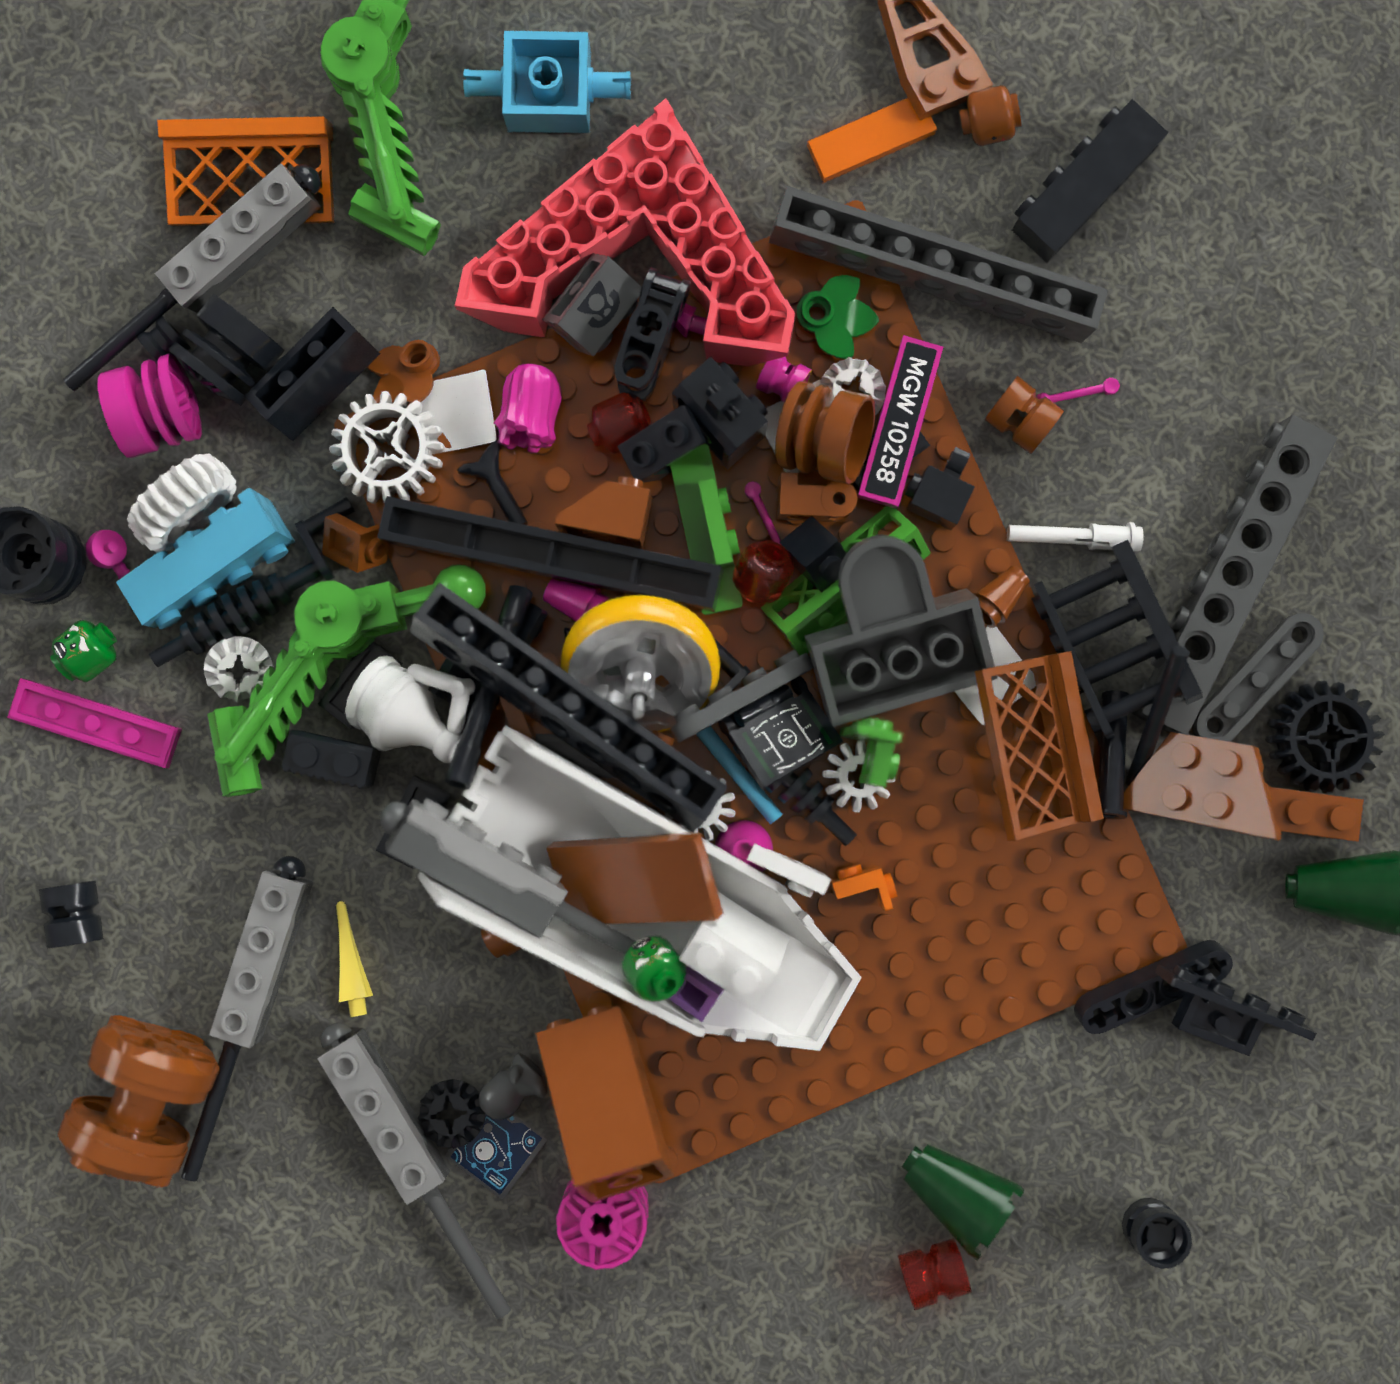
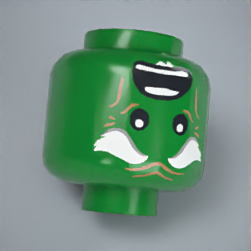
[50,620,117,682]
[622,936,687,1002]

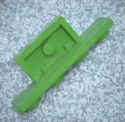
[670,444,743,615]
[840,717,902,787]

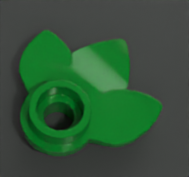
[796,275,879,359]

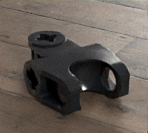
[614,267,691,403]

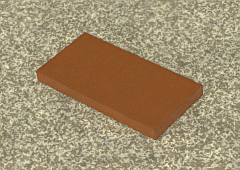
[546,833,724,924]

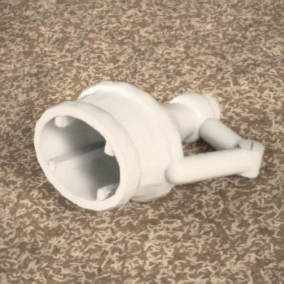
[345,655,475,763]

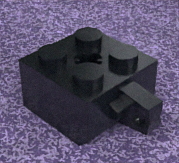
[672,357,768,470]

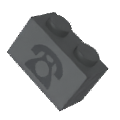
[542,253,642,356]

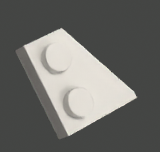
[747,844,831,898]

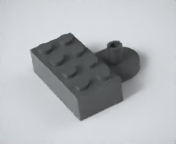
[804,535,998,727]

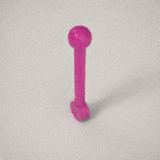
[1036,378,1120,403]
[744,481,789,562]

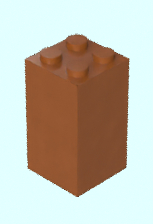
[536,1005,674,1203]

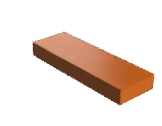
[807,98,937,183]

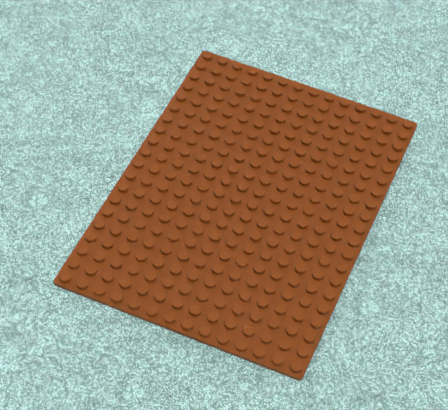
[334,200,1188,1183]

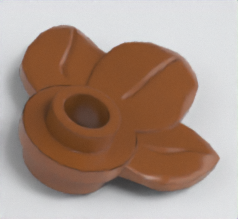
[367,340,440,404]

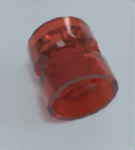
[897,1238,972,1311]

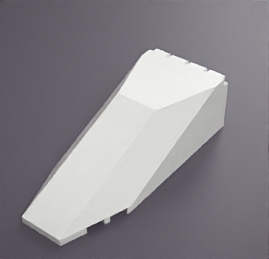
[417,725,862,1051]

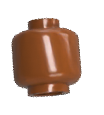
[959,85,1022,146]

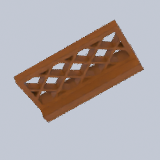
[975,651,1104,841]

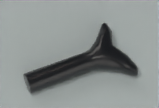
[457,440,527,525]

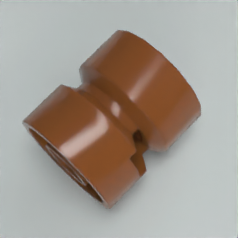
[984,376,1064,454]

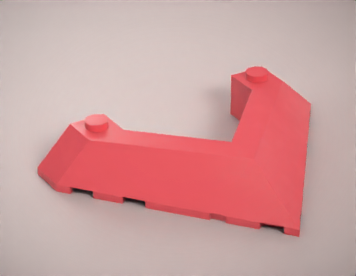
[455,98,795,367]

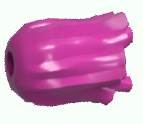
[494,364,562,453]

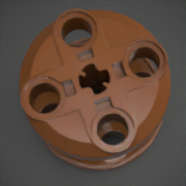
[58,1015,220,1187]

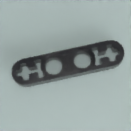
[1074,940,1233,1034]

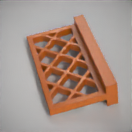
[157,116,334,226]

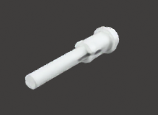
[1007,522,1143,551]

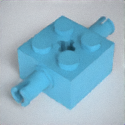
[463,31,631,133]

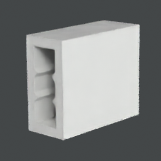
[679,892,790,1008]

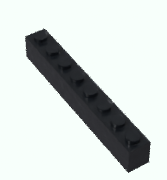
[377,496,724,612]

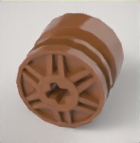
[775,381,875,484]

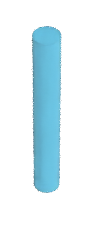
[696,726,783,825]

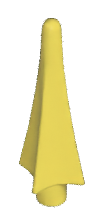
[336,901,373,1017]

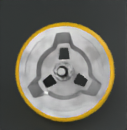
[560,595,720,732]

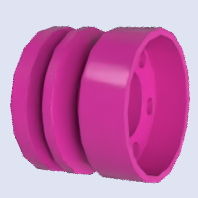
[97,354,202,458]
[556,1178,649,1269]

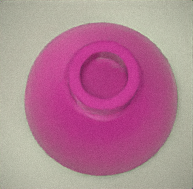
[715,820,773,872]

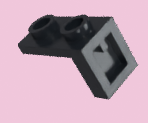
[617,405,705,482]

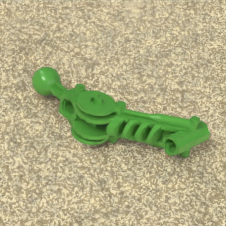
[320,0,441,257]
[207,565,486,797]

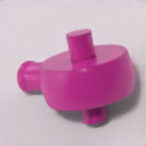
[85,530,131,579]

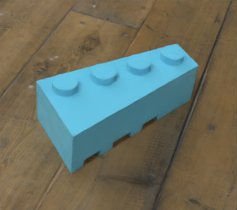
[116,487,295,629]

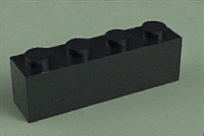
[1012,99,1169,263]

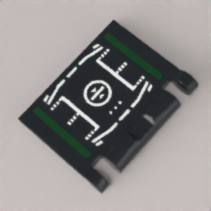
[718,676,843,790]

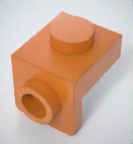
[830,864,897,911]

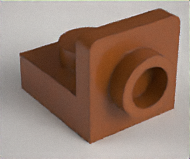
[322,513,389,573]

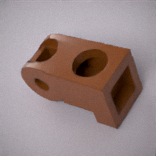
[777,472,858,522]

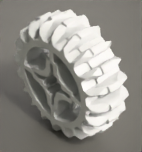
[329,391,445,504]
[127,453,237,553]

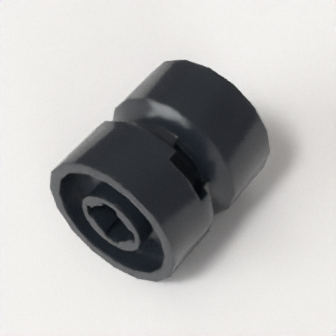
[39,881,104,948]
[1122,1198,1192,1269]

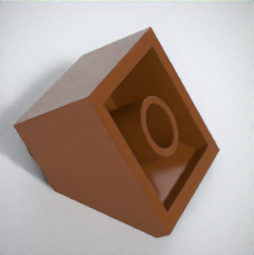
[555,477,652,550]

